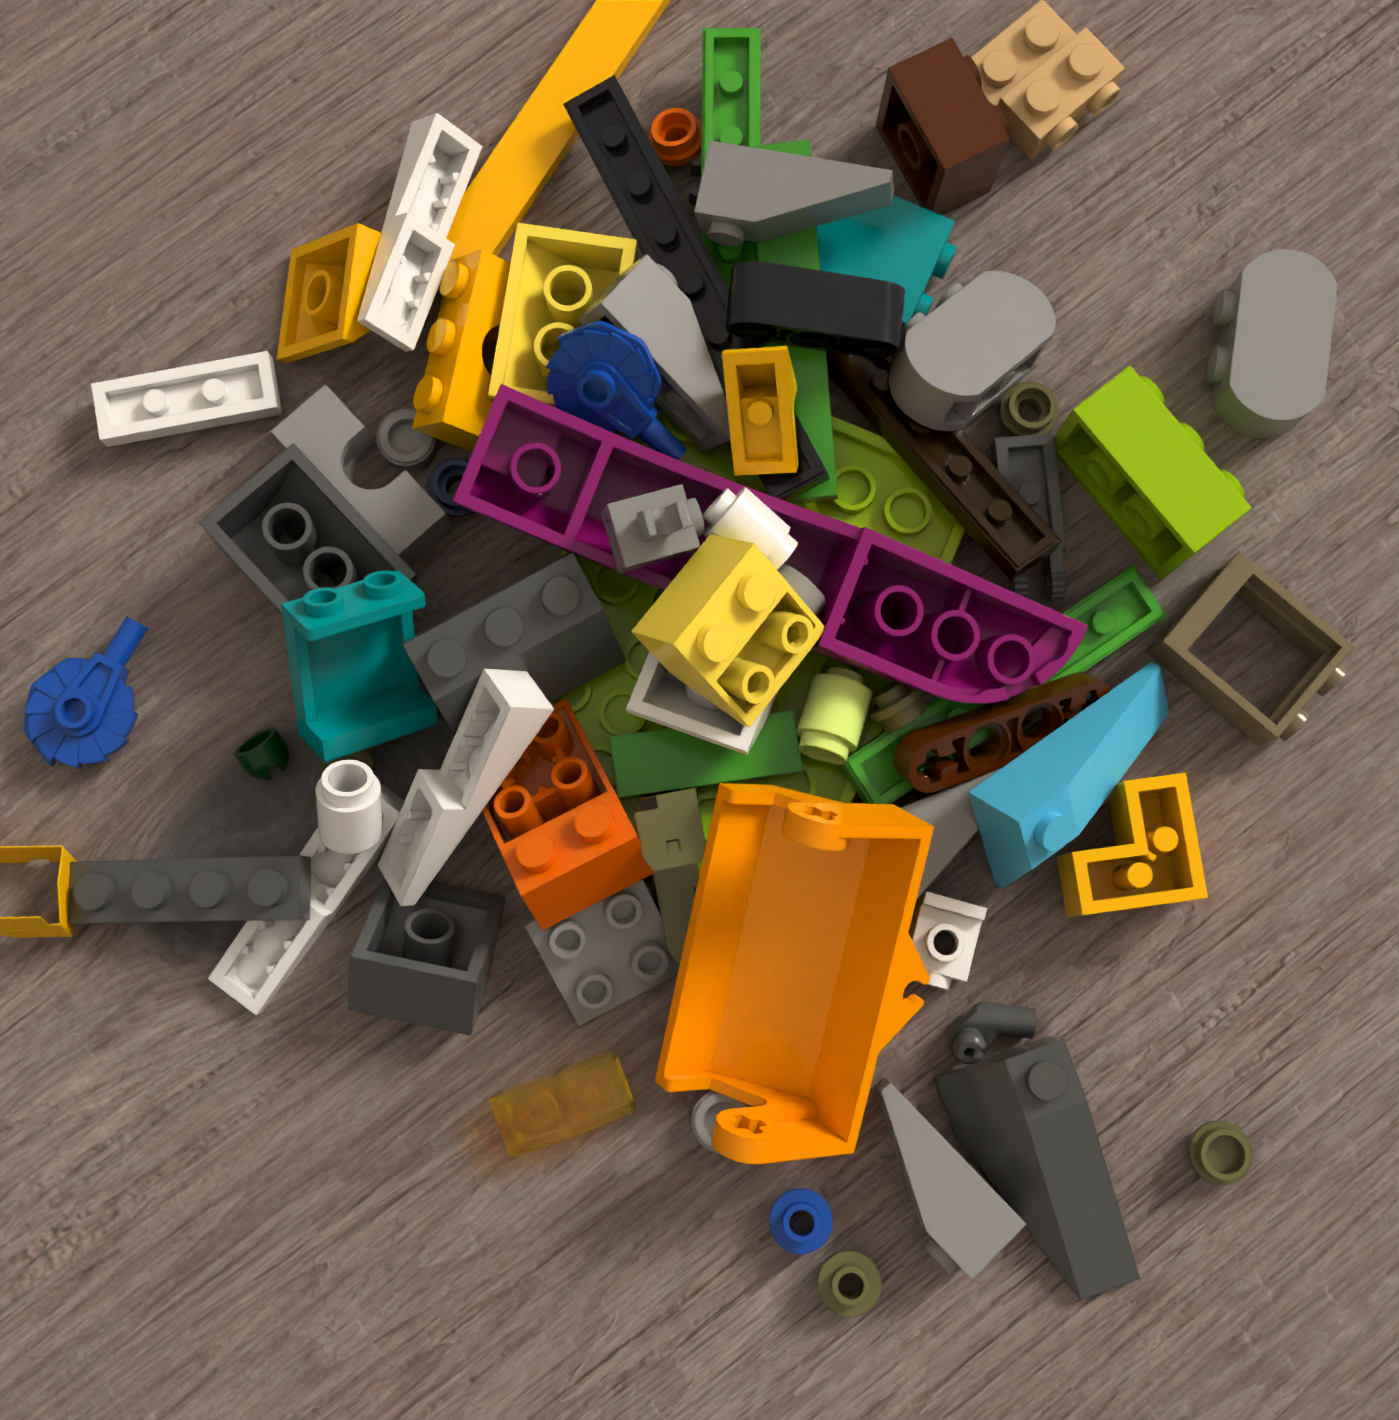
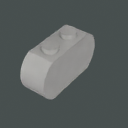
[1207,249,1337,438]
[889,271,1056,431]

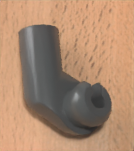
[948,1002,1036,1064]

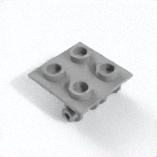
[524,880,679,1026]

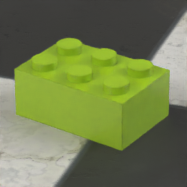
[1054,365,1252,581]

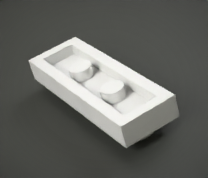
[91,351,282,447]

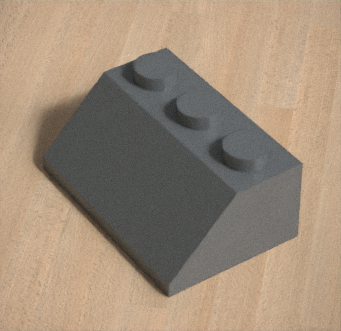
[198,443,418,617]
[402,553,626,735]

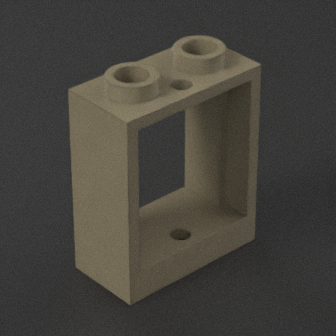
[1147,551,1355,746]

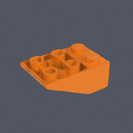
[482,698,656,930]

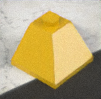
[276,223,381,364]

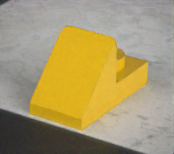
[722,346,799,476]

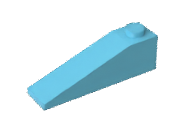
[968,662,1169,889]

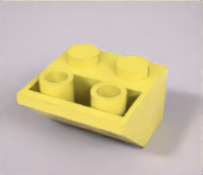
[631,534,825,727]

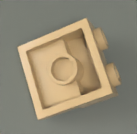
[971,0,1125,160]

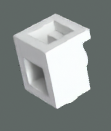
[908,891,987,990]

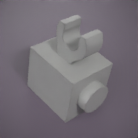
[601,484,705,574]

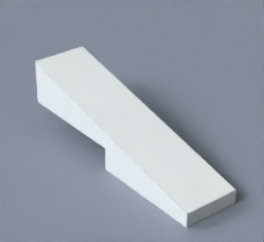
[357,113,482,352]
[378,668,554,906]
[208,783,405,1015]

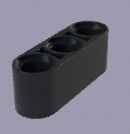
[726,261,905,358]

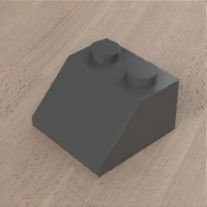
[348,878,506,1036]

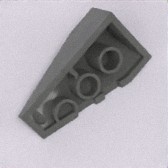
[934,1036,1140,1300]

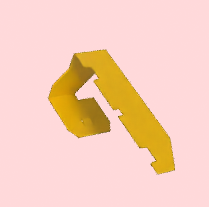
[0,845,77,938]

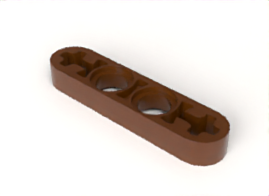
[893,672,1112,793]

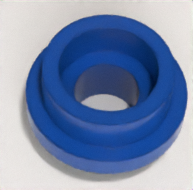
[769,1188,833,1254]

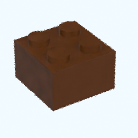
[875,38,1010,215]

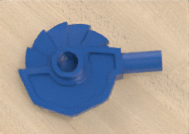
[546,321,687,460]
[23,616,148,769]

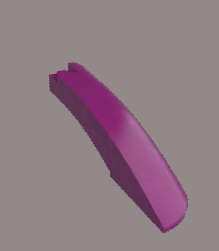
[452,384,1089,704]

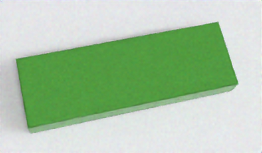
[610,710,803,800]

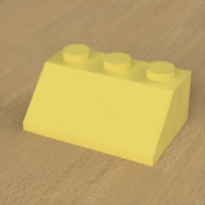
[488,223,638,408]

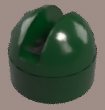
[234,727,289,780]

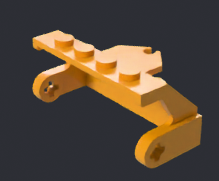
[655,783,934,1164]

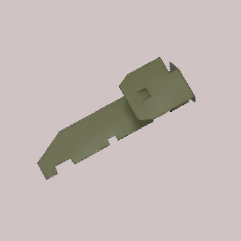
[634,788,706,966]

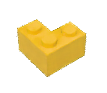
[1056,772,1208,918]

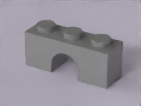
[270,384,454,567]

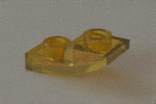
[488,1050,637,1158]

